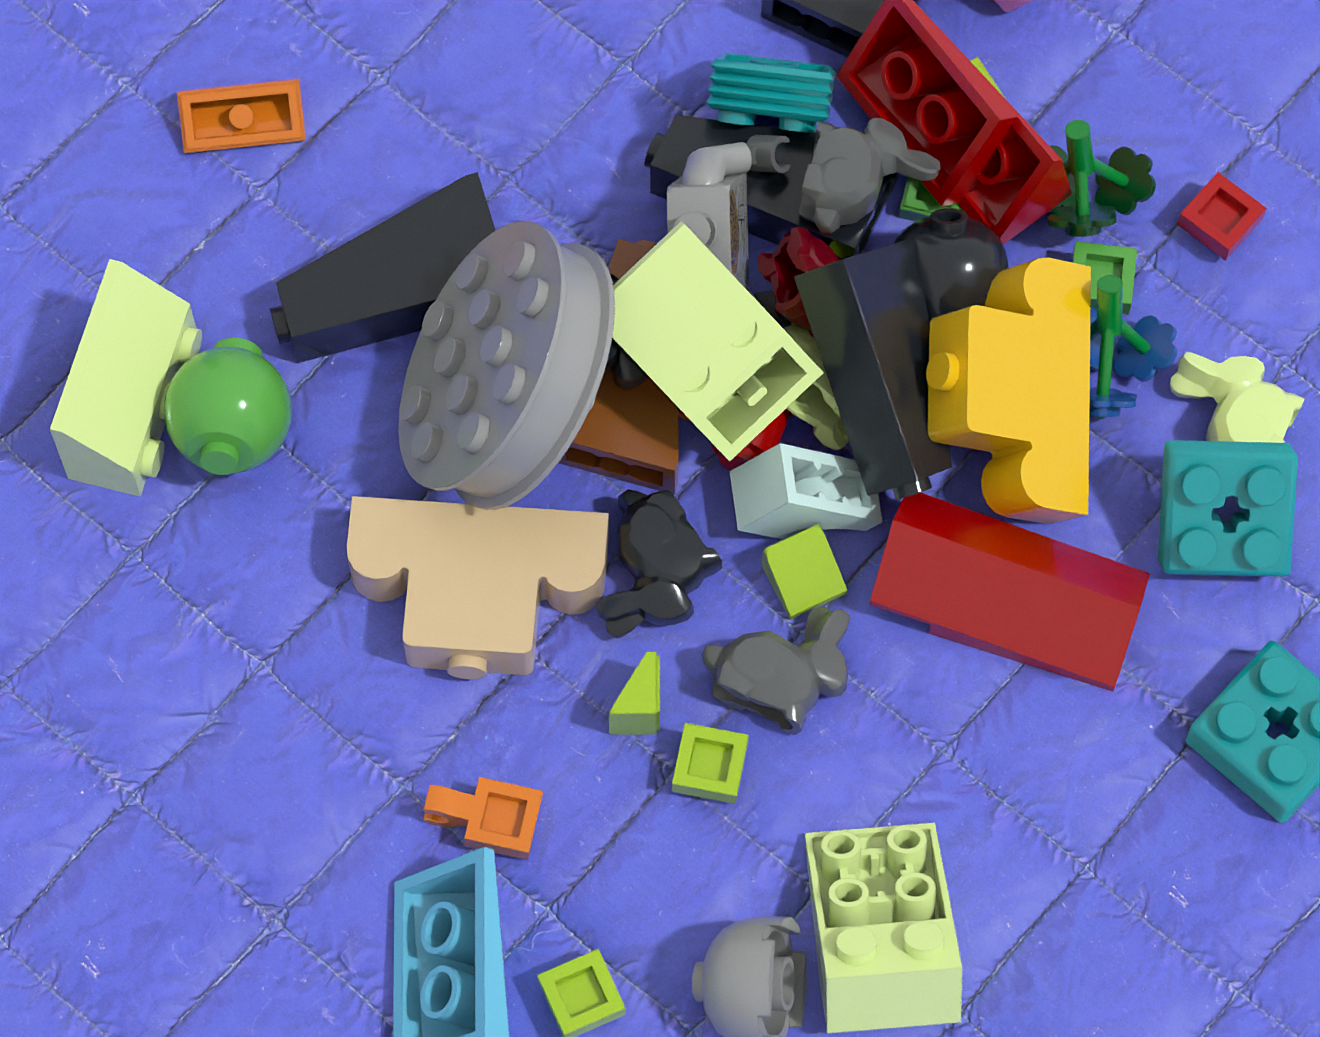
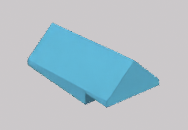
[393,847,510,1037]

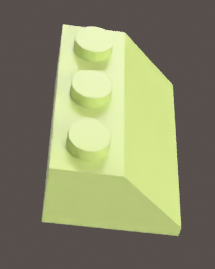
[50,259,202,497]

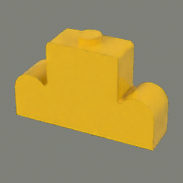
[926,258,1091,524]

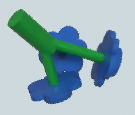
[1089,275,1177,419]

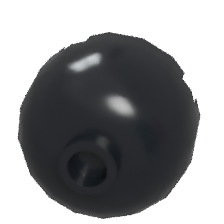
[893,208,1009,321]

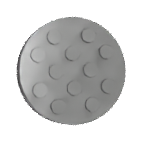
[398,221,615,510]

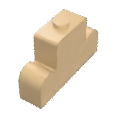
[347,496,609,680]

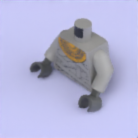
[667,135,792,326]

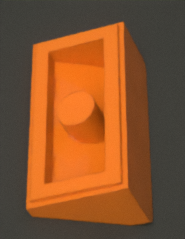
[177,78,306,153]

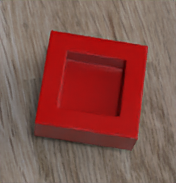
[1177,172,1267,261]

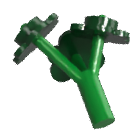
[1046,120,1156,237]

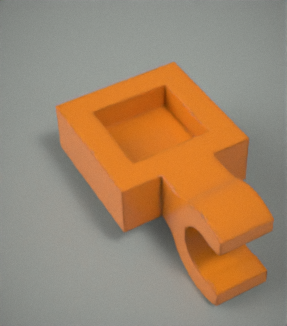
[423,777,543,860]

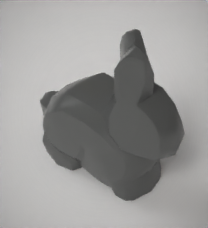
[799,118,940,235]
[702,607,849,735]

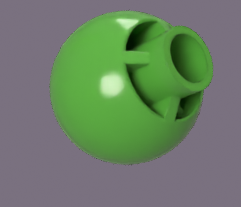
[164,338,292,475]

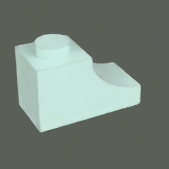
[730,443,882,540]

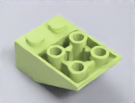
[612,221,823,461]
[805,823,962,1033]

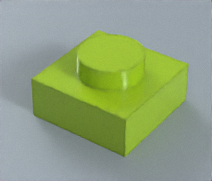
[672,723,749,804]
[537,948,626,1037]

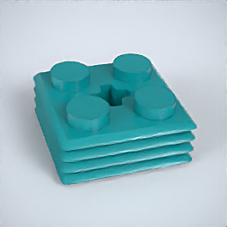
[706,52,836,133]
[1158,440,1298,577]
[1186,641,1320,823]

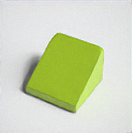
[761,525,848,620]
[609,652,660,735]

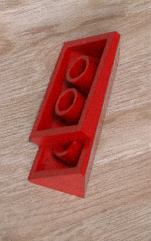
[836,0,1072,244]
[869,492,1150,692]

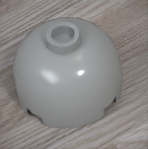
[692,916,807,1037]

